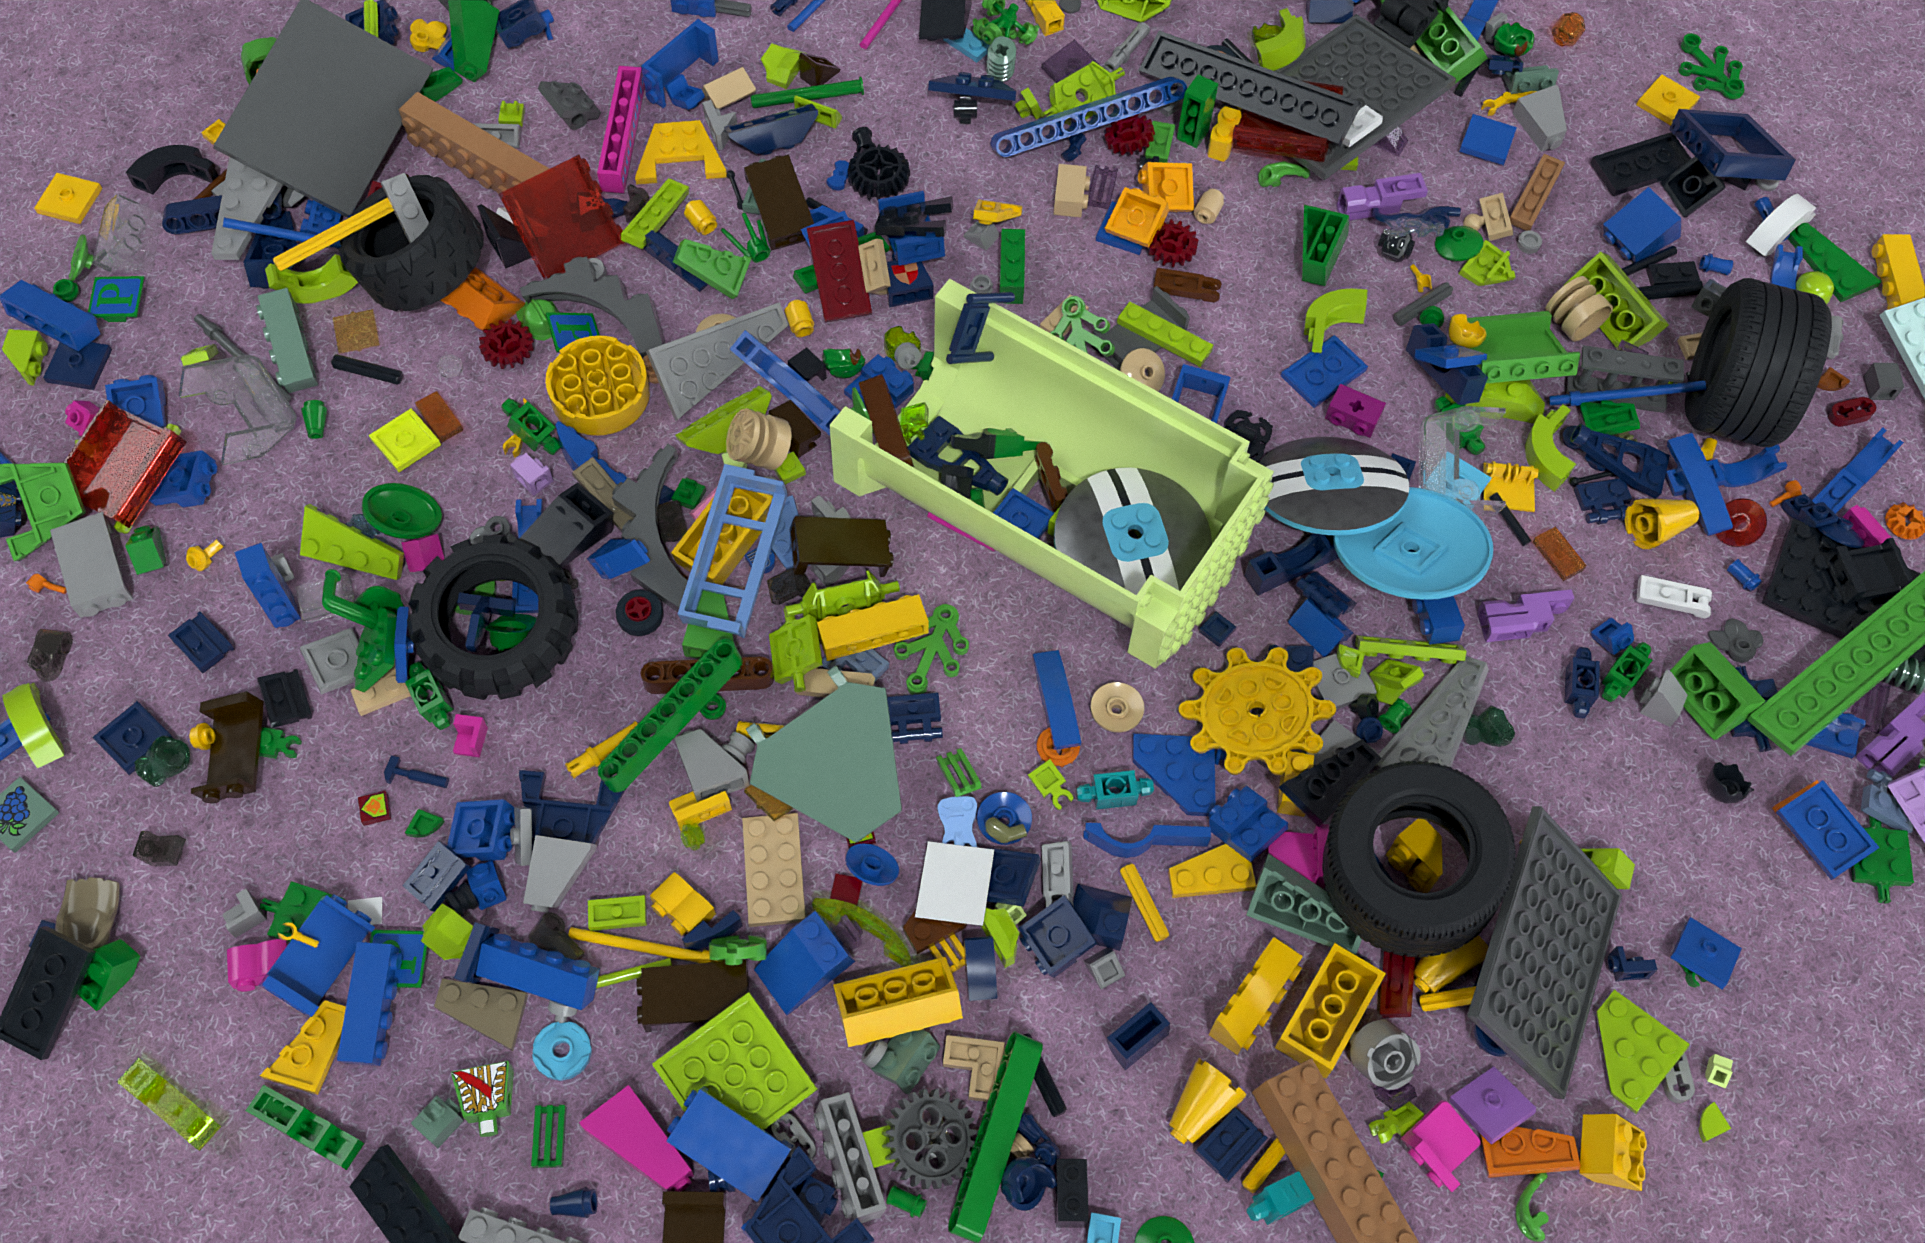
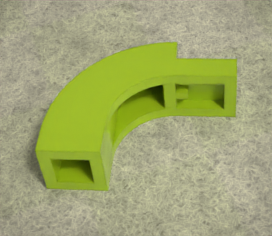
[1255,8,1306,71]
[265,254,358,304]
[1304,288,1368,353]
[1525,404,1576,492]
[2,683,64,768]

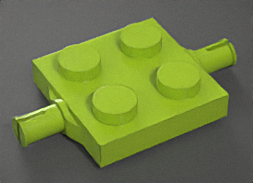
[769,608,823,692]

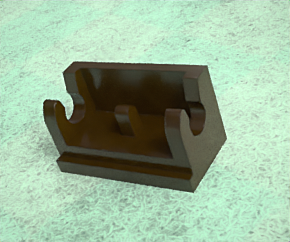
[768,400,821,458]

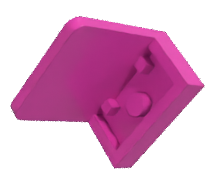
[1268,824,1329,888]
[1401,1100,1480,1192]

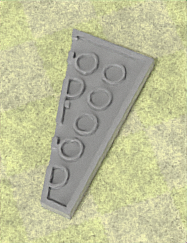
[211,157,283,260]
[646,302,789,421]
[1373,656,1489,771]

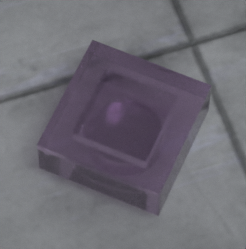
[1373,1083,1417,1111]

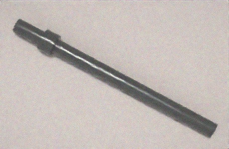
[194,314,291,403]

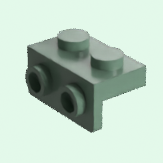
[1502,65,1559,94]
[871,1029,940,1094]

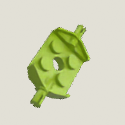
[1041,61,1125,126]
[785,570,900,623]

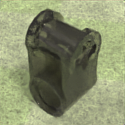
[27,629,73,682]

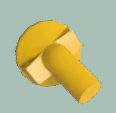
[186,539,224,571]

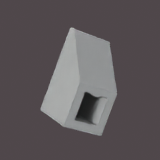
[1639,670,1688,727]

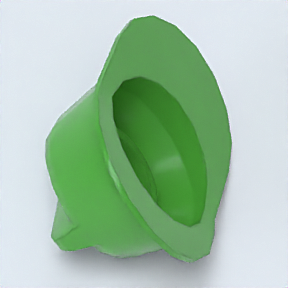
[516,299,559,341]

